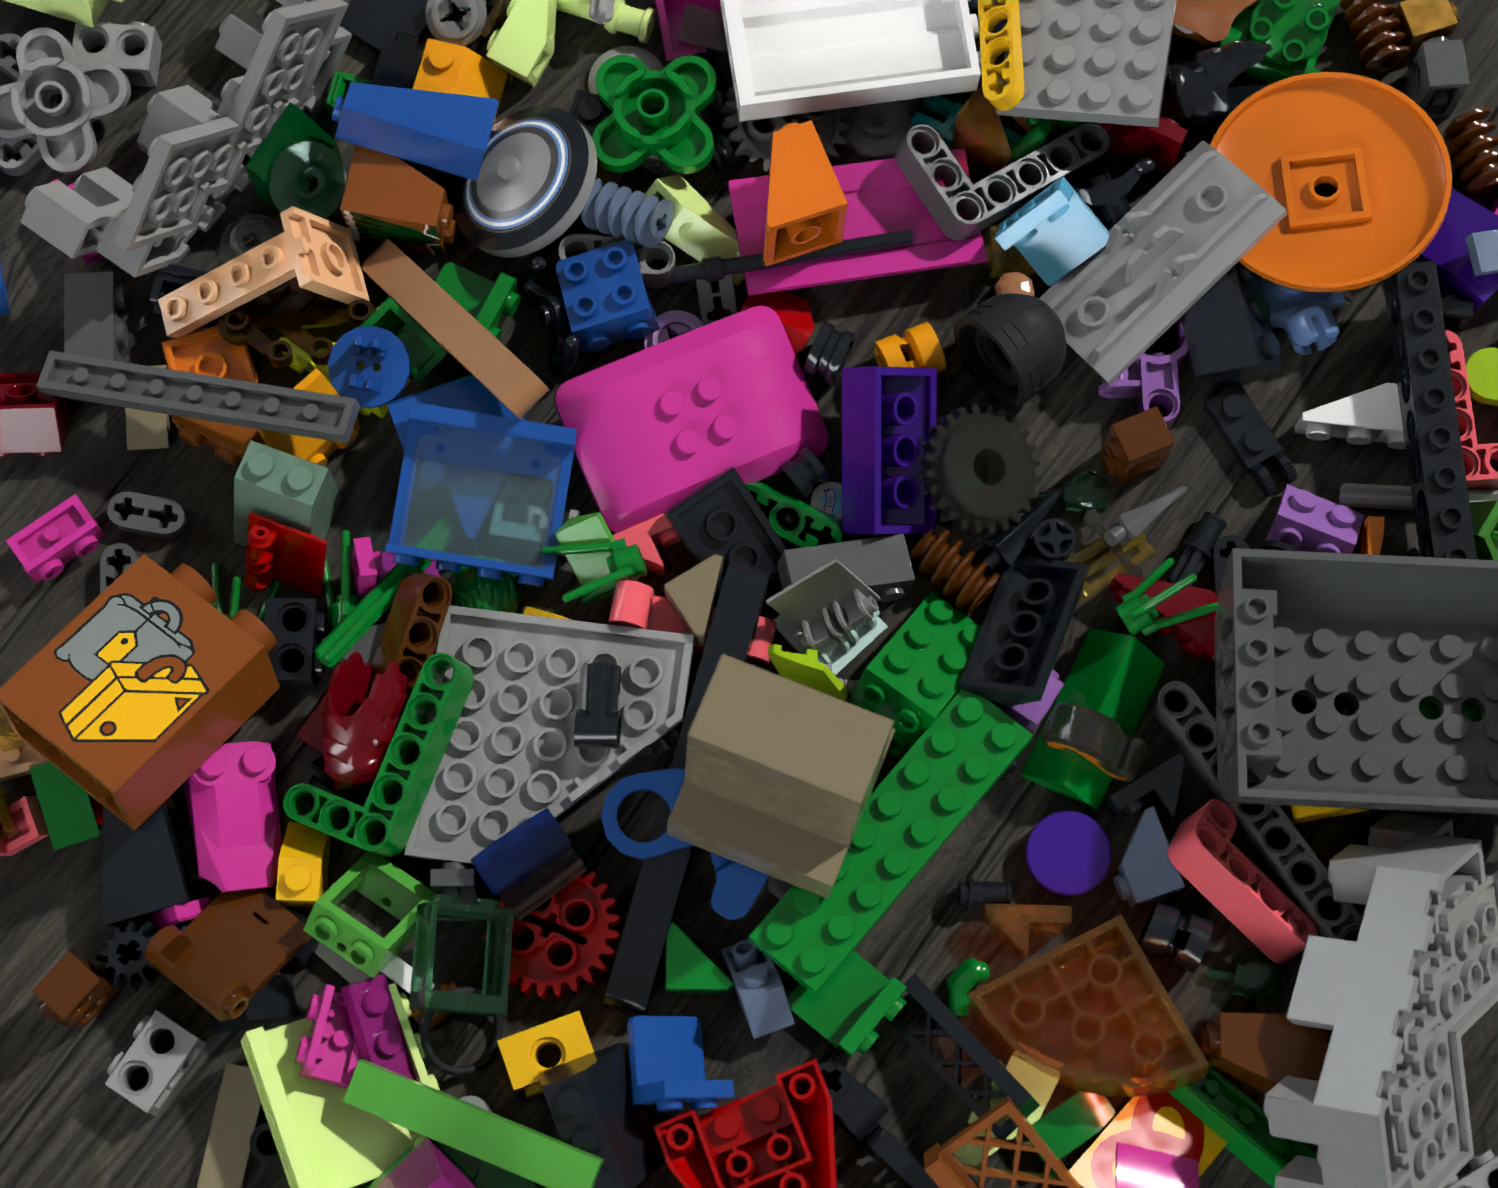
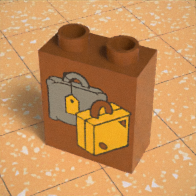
[0,554,280,831]

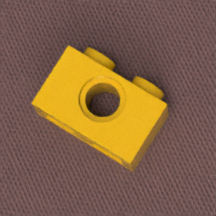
[497,1010,594,1097]

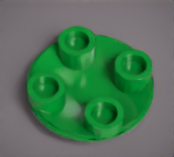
[1249,0,1329,65]

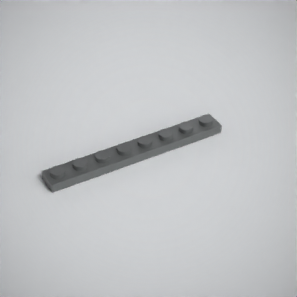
[36,351,360,443]

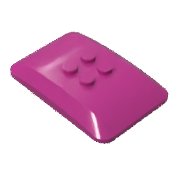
[554,305,829,534]

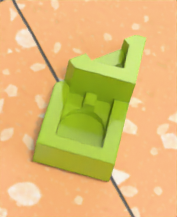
[768,644,847,701]

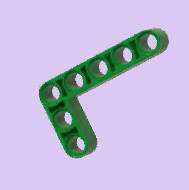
[283,652,474,857]

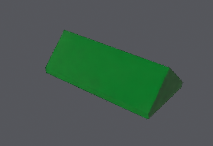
[1020,628,1166,812]

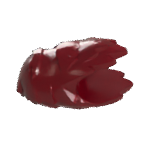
[322,651,409,791]

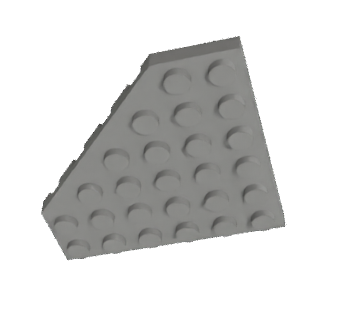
[404,605,695,868]

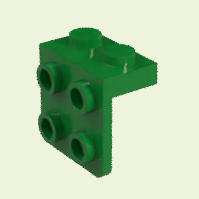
[415,262,521,344]
[787,951,907,1060]

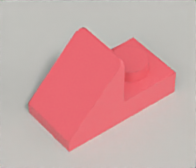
[613,513,680,576]

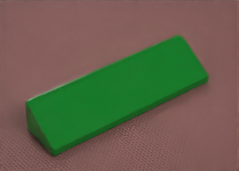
[1159,1047,1317,1188]

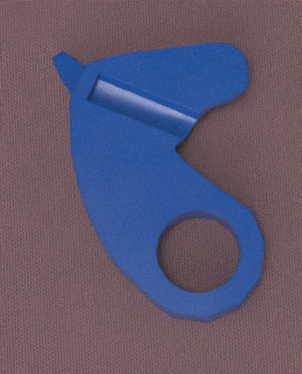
[601,768,769,920]

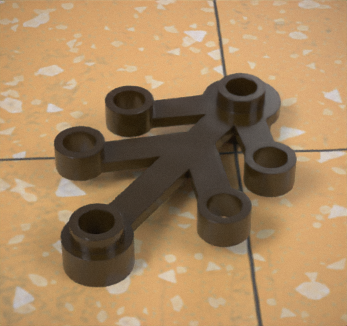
[217,280,376,369]

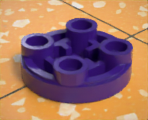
[1025,811,1111,897]

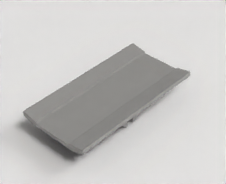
[1039,140,1288,385]

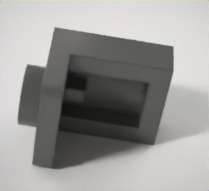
[430,862,478,921]

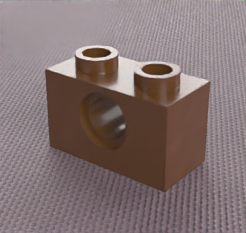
[1100,406,1175,486]

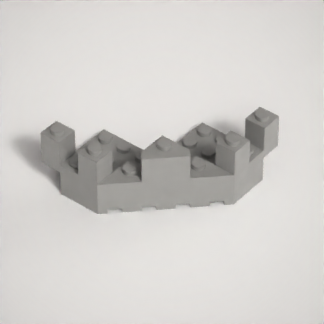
[21,0,353,278]
[1264,812,1498,1188]

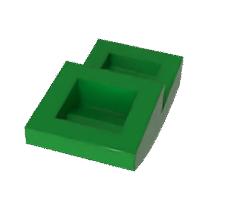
[1029,1081,1118,1162]

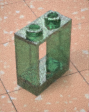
[409,894,514,1017]

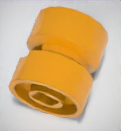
[873,322,946,373]

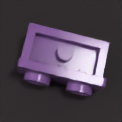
[1265,484,1364,554]

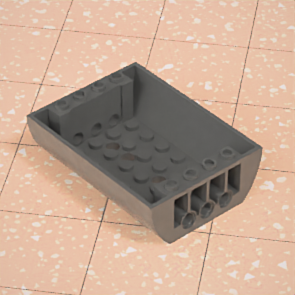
[1214,548,1498,815]

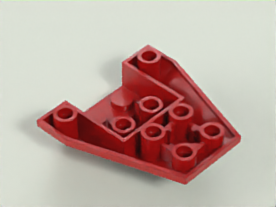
[654,1059,837,1188]

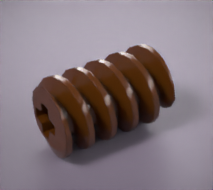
[1339,0,1411,75]
[1444,107,1498,199]
[909,528,1000,615]

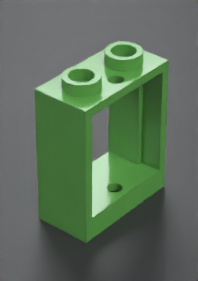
[303,851,440,979]

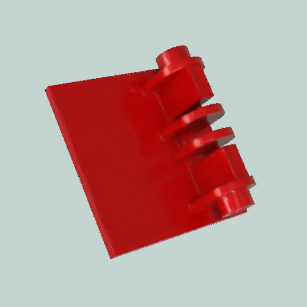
[245,511,327,598]

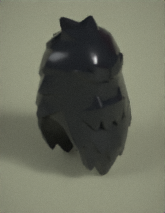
[1160,40,1272,128]

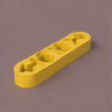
[978,0,1025,111]

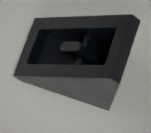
[209,974,299,1035]

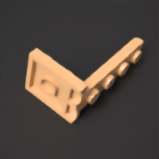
[158,206,370,338]

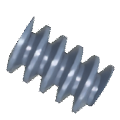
[581,178,674,248]

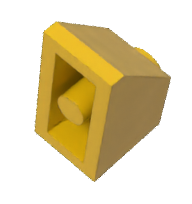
[276,822,331,908]

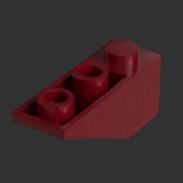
[1108,573,1219,663]

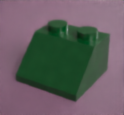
[246,102,342,212]

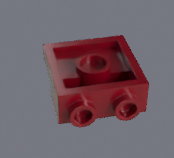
[1097,117,1188,177]

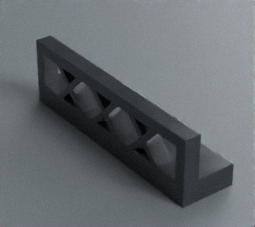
[887,974,1040,1139]

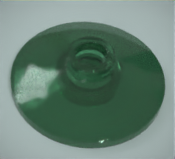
[269,141,347,219]

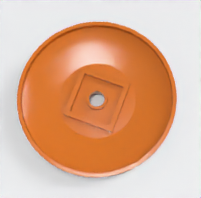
[1210,72,1452,292]

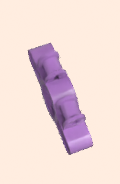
[1098,317,1189,429]

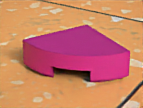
[151,897,211,929]

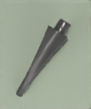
[1104,485,1188,548]

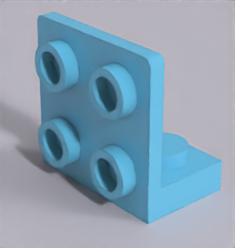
[995,176,1110,286]

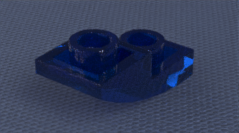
[471,807,572,896]

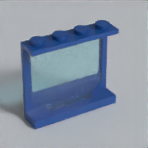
[385,401,577,587]

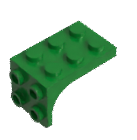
[847,591,981,760]

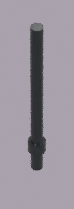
[671,229,913,283]

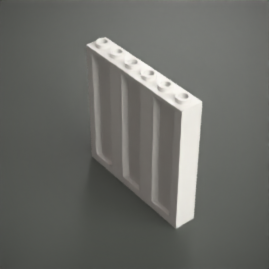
[720,0,982,122]

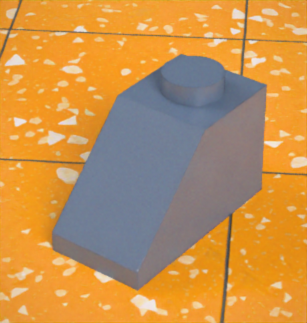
[1113,807,1185,909]

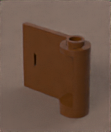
[144,888,312,1021]

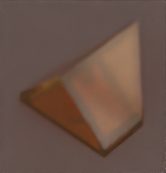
[951,85,1012,171]

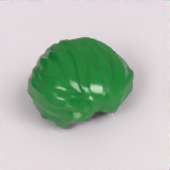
[449,555,519,613]

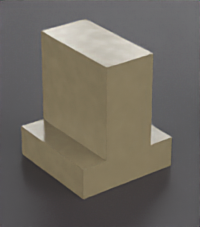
[667,653,895,899]

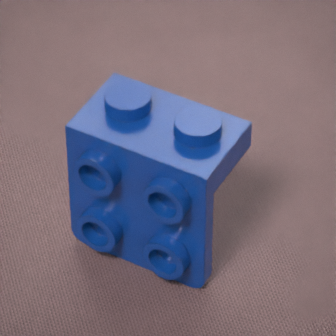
[556,240,660,353]
[627,1016,734,1111]

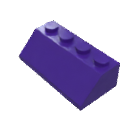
[842,366,937,534]

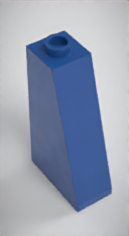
[331,82,499,181]

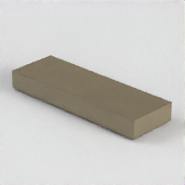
[197,1063,263,1188]

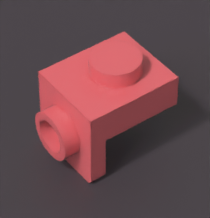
[0,796,49,856]

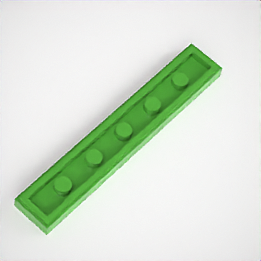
[343,1059,604,1188]

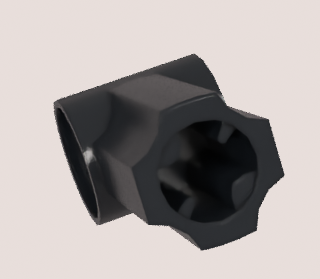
[574,662,621,749]

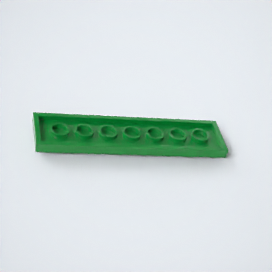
[749,689,1033,996]

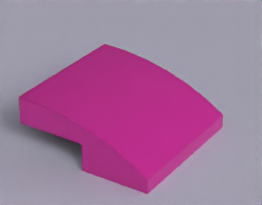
[1116,1142,1199,1188]

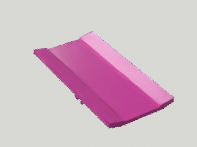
[728,148,988,296]

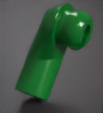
[1008,118,1054,161]
[946,958,990,1018]

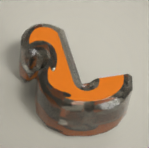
[1041,702,1149,782]

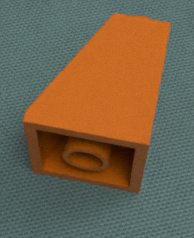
[763,120,848,266]

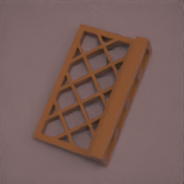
[924,1097,1082,1188]

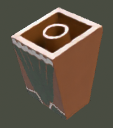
[340,145,457,257]

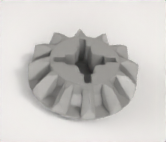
[425,0,488,46]

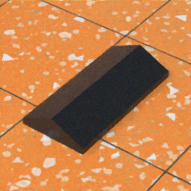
[959,555,1089,707]

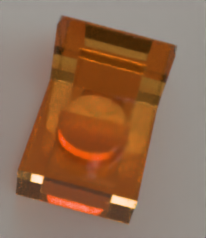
[982,904,1072,961]

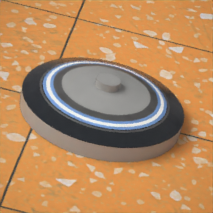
[453,106,597,258]

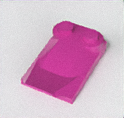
[187,741,282,892]

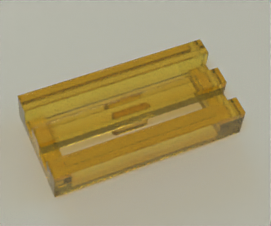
[1066,532,1156,598]

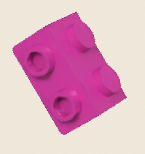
[6,494,106,583]
[295,984,360,1089]

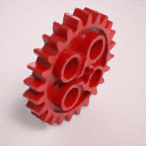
[483,859,623,1000]

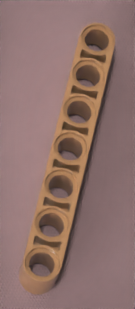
[360,238,549,420]

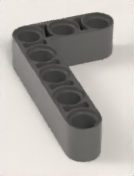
[895,122,1110,241]

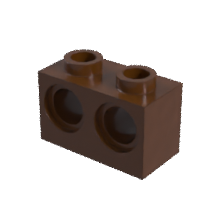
[32,951,119,1029]

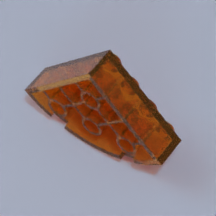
[968,915,1210,1097]

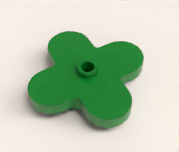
[592,55,717,174]

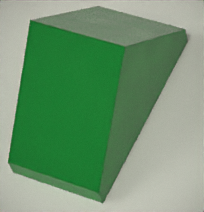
[666,922,733,994]

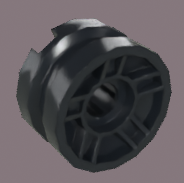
[804,322,856,386]

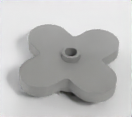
[0,27,131,175]

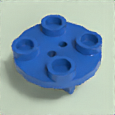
[328,326,411,408]

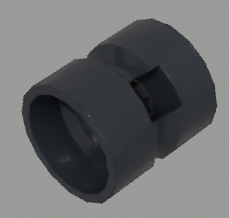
[1137,899,1214,974]

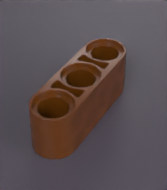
[371,571,452,694]

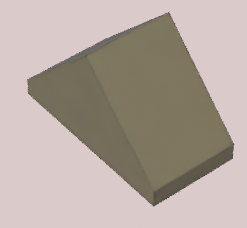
[664,554,723,646]

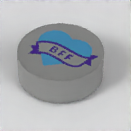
[811,482,842,522]

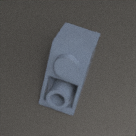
[721,940,795,1039]

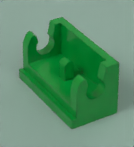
[29,761,101,850]

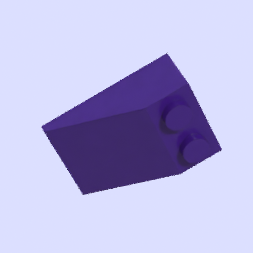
[1413,188,1498,313]

